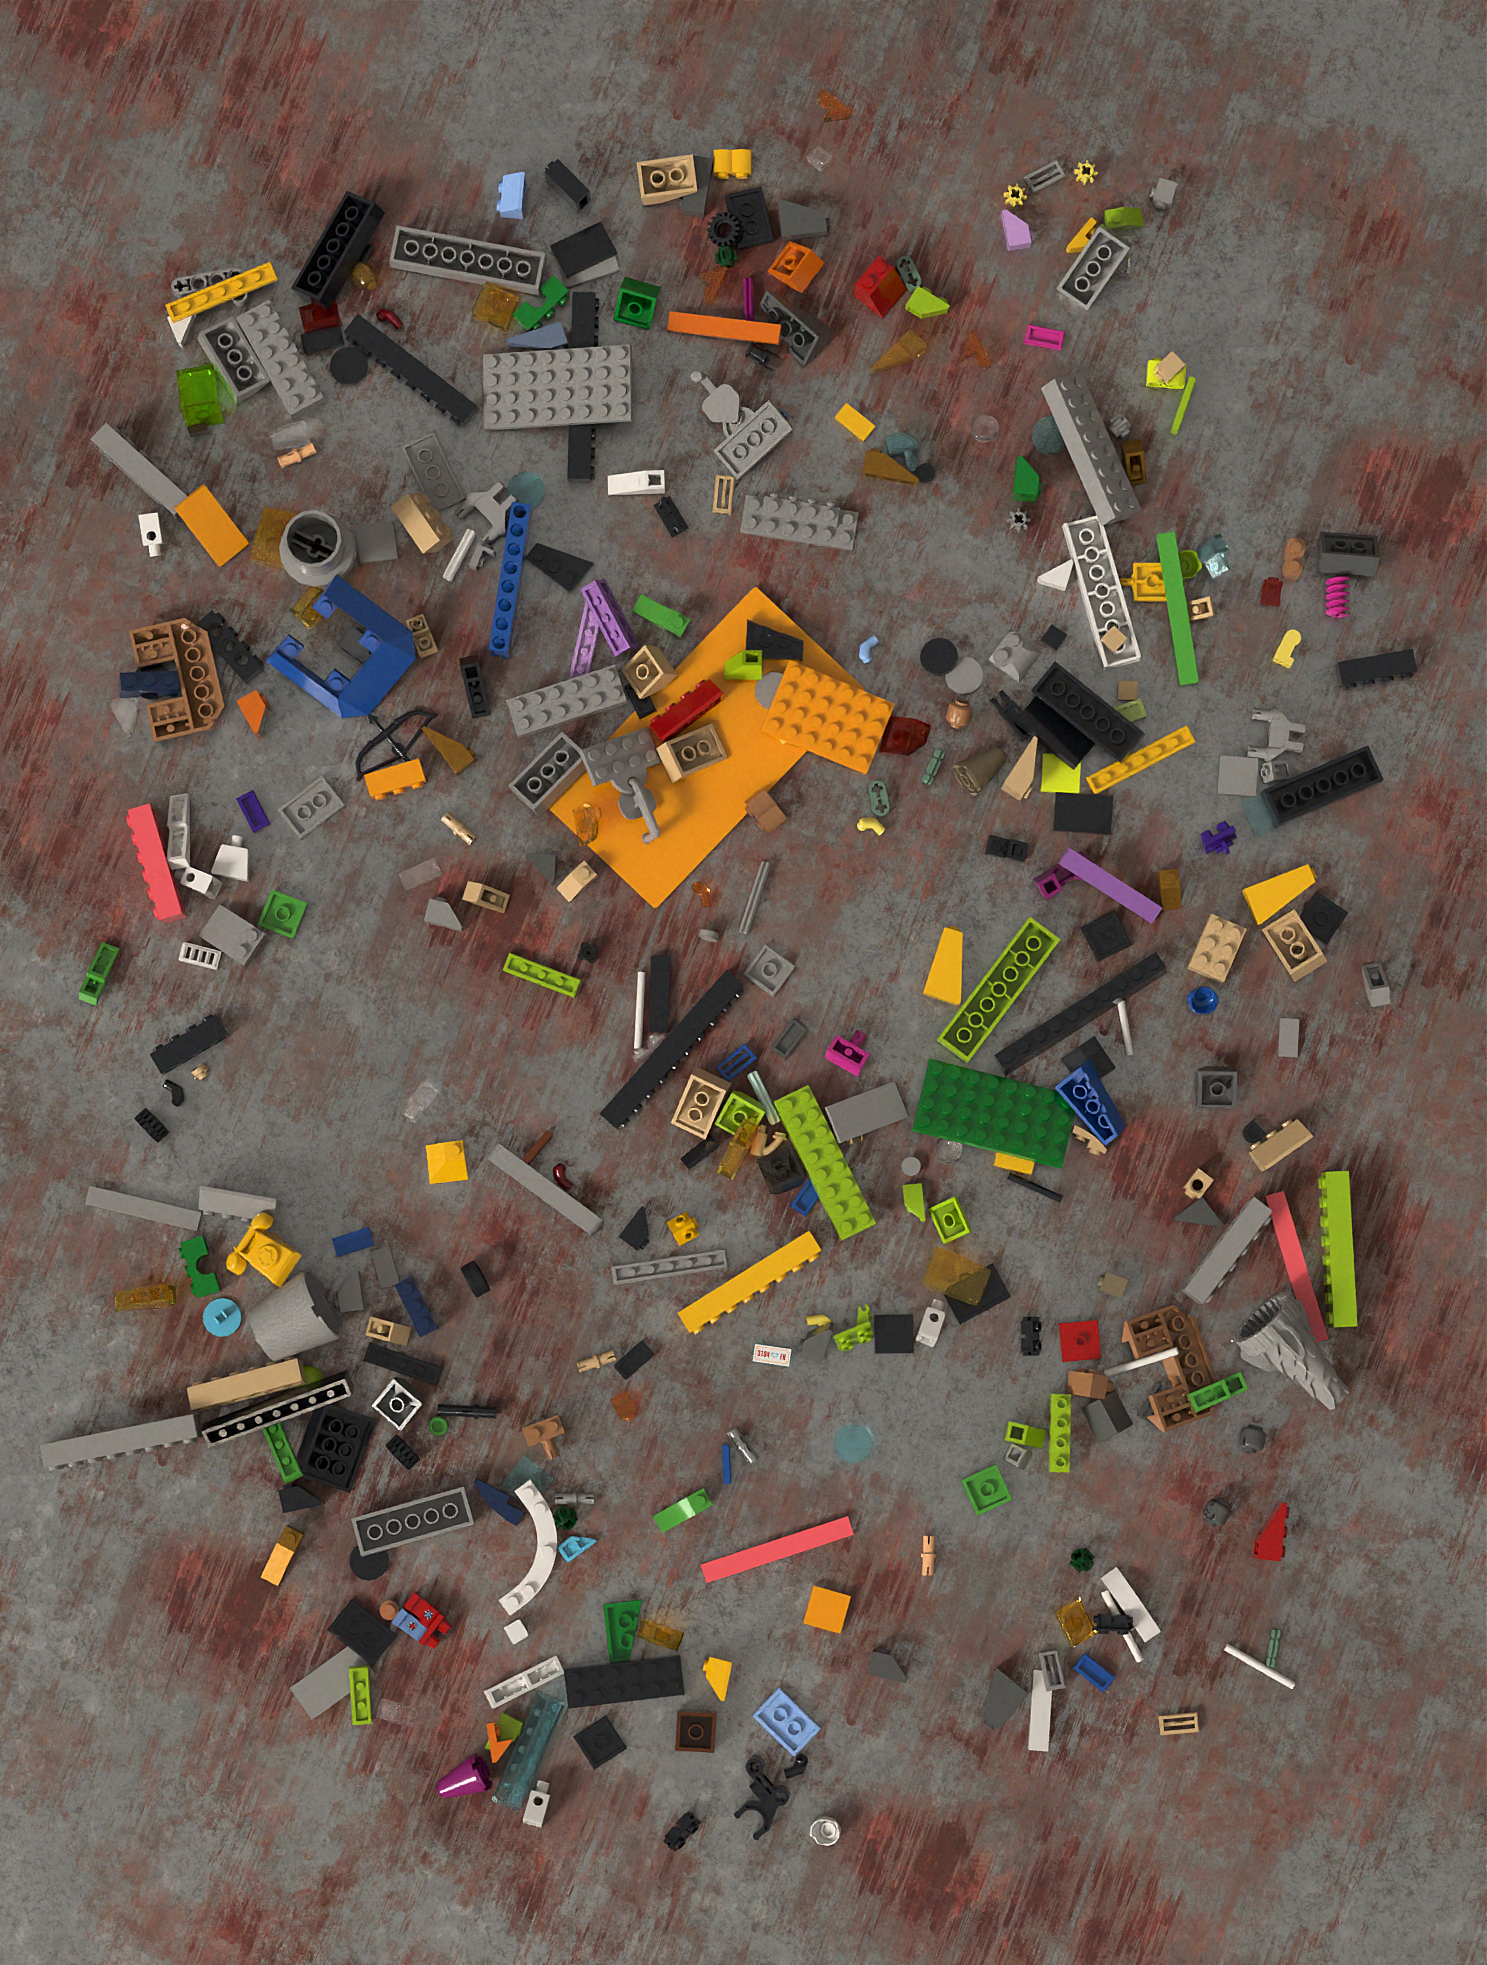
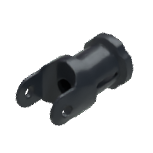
[745,342,781,371]

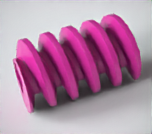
[1326,576,1350,618]

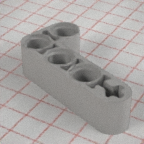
[171,268,250,307]

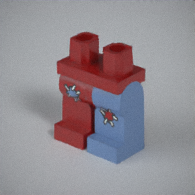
[391,1592,452,1649]

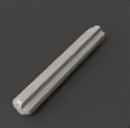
[739,861,771,935]

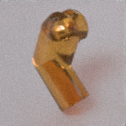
[691,882,711,908]

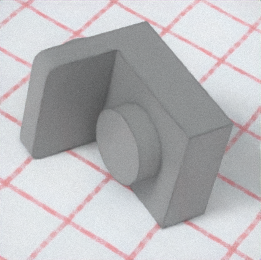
[469,544,496,571]
[1261,760,1293,783]

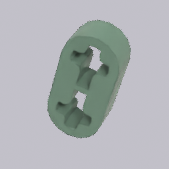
[896,256,921,291]
[868,781,890,817]

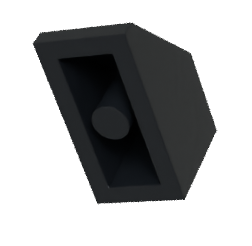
[619,1206,649,1251]

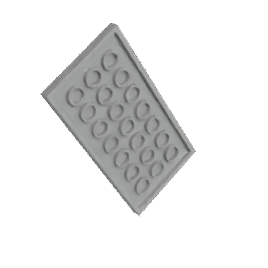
[483,345,633,430]

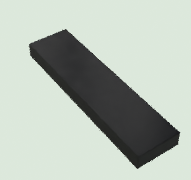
[649,956,670,1033]
[363,1342,442,1386]

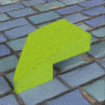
[902,1183,925,1222]

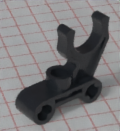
[734,1756,790,1840]

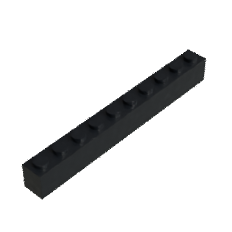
[567,292,599,483]
[994,952,1167,1076]
[600,969,744,1130]

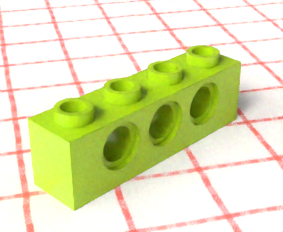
[1049,1394,1071,1473]

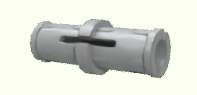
[727,1427,759,1465]
[555,1491,594,1506]

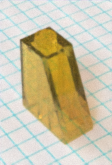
[716,1118,761,1180]

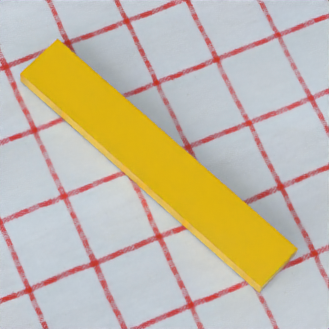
[165,261,278,323]
[1085,725,1196,795]

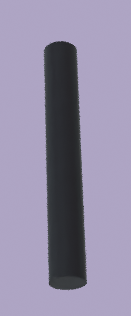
[1007,1172,1063,1203]

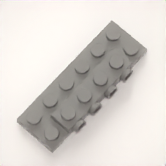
[740,494,858,551]

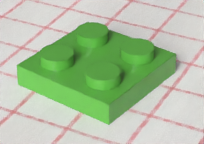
[257,890,308,939]
[961,1464,1012,1516]

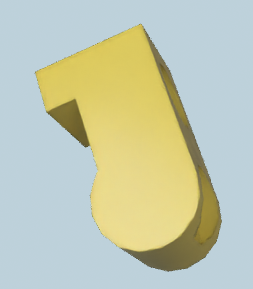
[1272,629,1301,668]

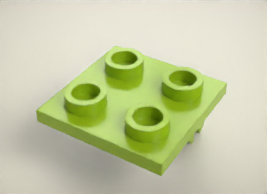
[833,1304,874,1352]

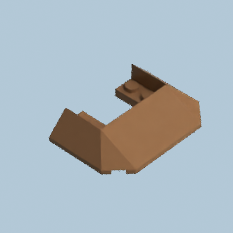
[129,618,225,742]
[1121,1305,1217,1433]

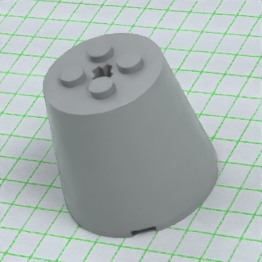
[248,1269,343,1361]

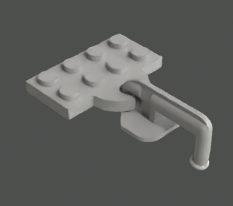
[691,371,794,480]
[579,727,662,844]

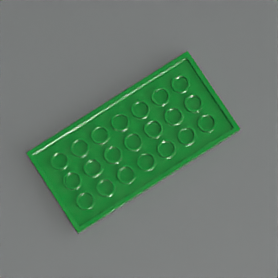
[912,1059,1075,1169]

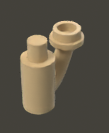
[750,1125,787,1157]

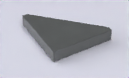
[1173,1197,1223,1227]

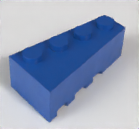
[1055,1058,1126,1146]

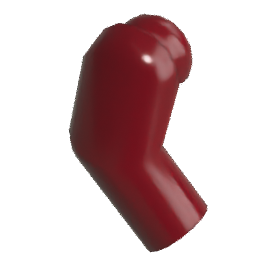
[376,308,403,330]
[553,1163,574,1192]

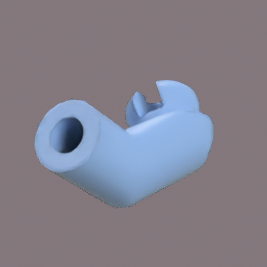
[859,635,879,663]

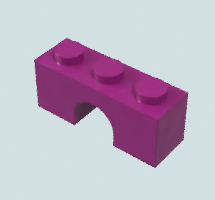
[1033,851,1091,899]

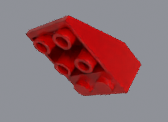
[1253,1501,1289,1562]

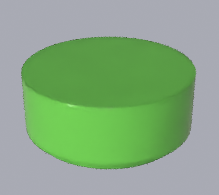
[429,1417,448,1436]

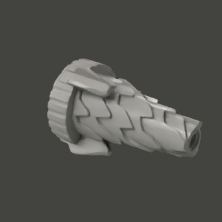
[1235,1292,1350,1410]

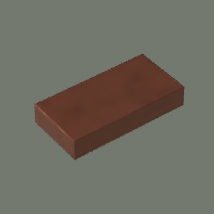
[522,1130,553,1164]

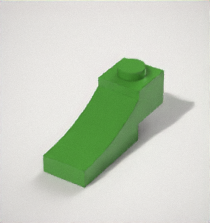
[632,594,691,638]
[79,942,120,1006]
[1188,1372,1248,1412]
[653,1488,713,1533]

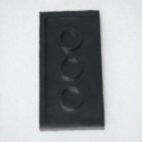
[1015,696,1095,770]

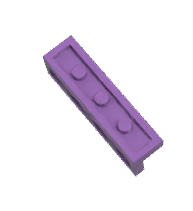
[580,579,640,656]

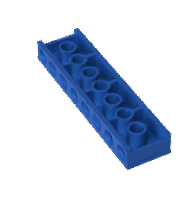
[488,502,533,659]

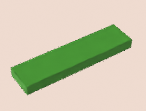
[262,1422,303,1484]

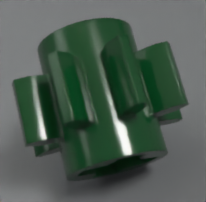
[715,246,738,269]
[553,1506,578,1530]
[1070,1547,1095,1573]

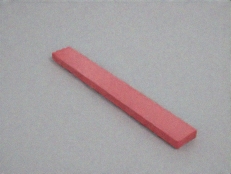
[1265,1191,1328,1343]
[700,1516,854,1583]

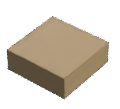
[1100,626,1128,653]
[1117,681,1137,701]

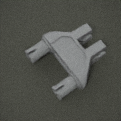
[455,481,519,545]
[1247,707,1306,762]

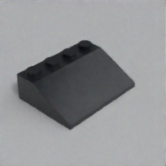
[296,1404,376,1493]

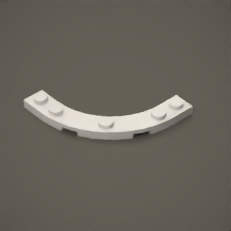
[498,1479,557,1616]

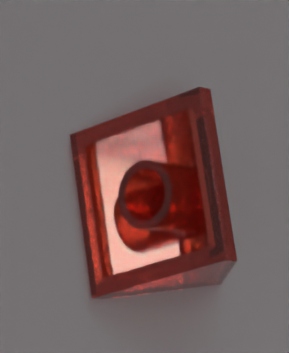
[299,300,343,333]

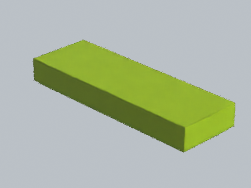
[1170,376,1196,435]
[349,1665,372,1725]

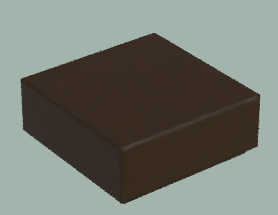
[187,423,210,437]

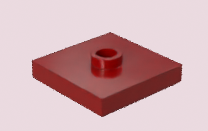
[1059,1320,1101,1362]

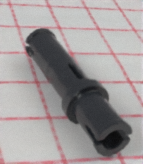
[437,1404,497,1420]

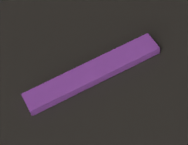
[1058,847,1162,923]

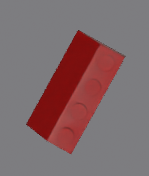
[649,679,724,744]

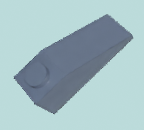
[507,321,568,351]

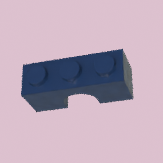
[118,671,179,698]
[395,1277,439,1338]

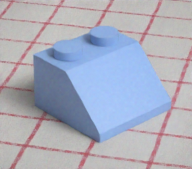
[497,172,527,219]

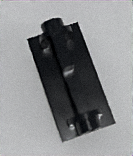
[653,496,689,538]
[1021,1317,1042,1356]
[1092,1614,1135,1635]
[663,1811,701,1851]

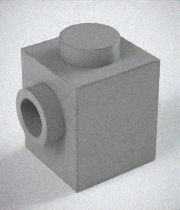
[1150,177,1177,210]

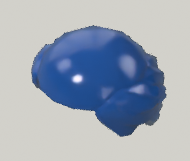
[1187,986,1219,1015]

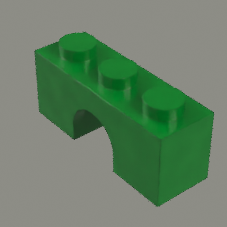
[513,275,570,332]
[179,1236,222,1298]

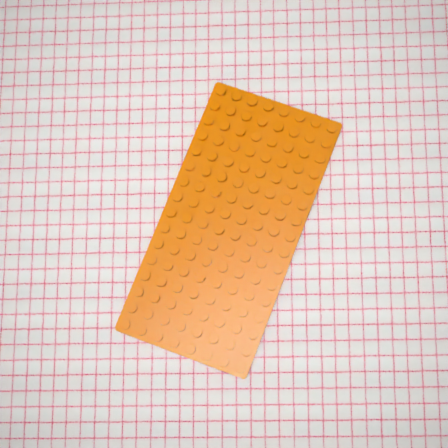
[548,587,864,908]

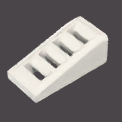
[178,942,222,970]

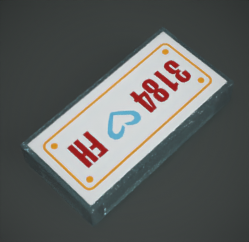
[752,1343,793,1368]

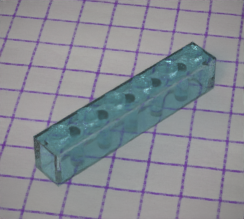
[492,1691,566,1811]

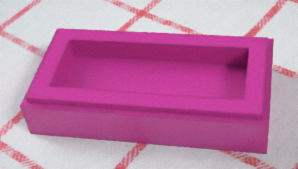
[1024,324,1065,351]

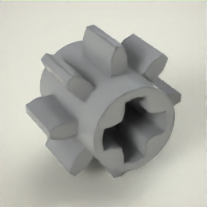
[1107,415,1131,439]
[1006,508,1031,533]

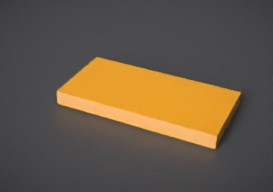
[174,484,249,567]

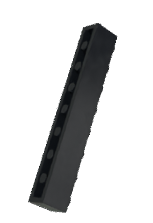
[344,314,478,427]
[201,1370,354,1448]

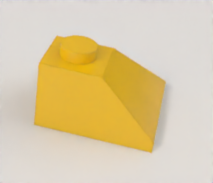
[426,1140,468,1184]
[703,1656,732,1701]

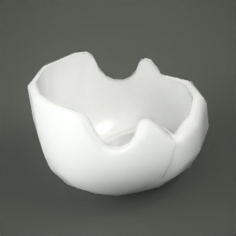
[810,1816,841,1846]

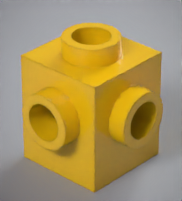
[666,1211,699,1246]

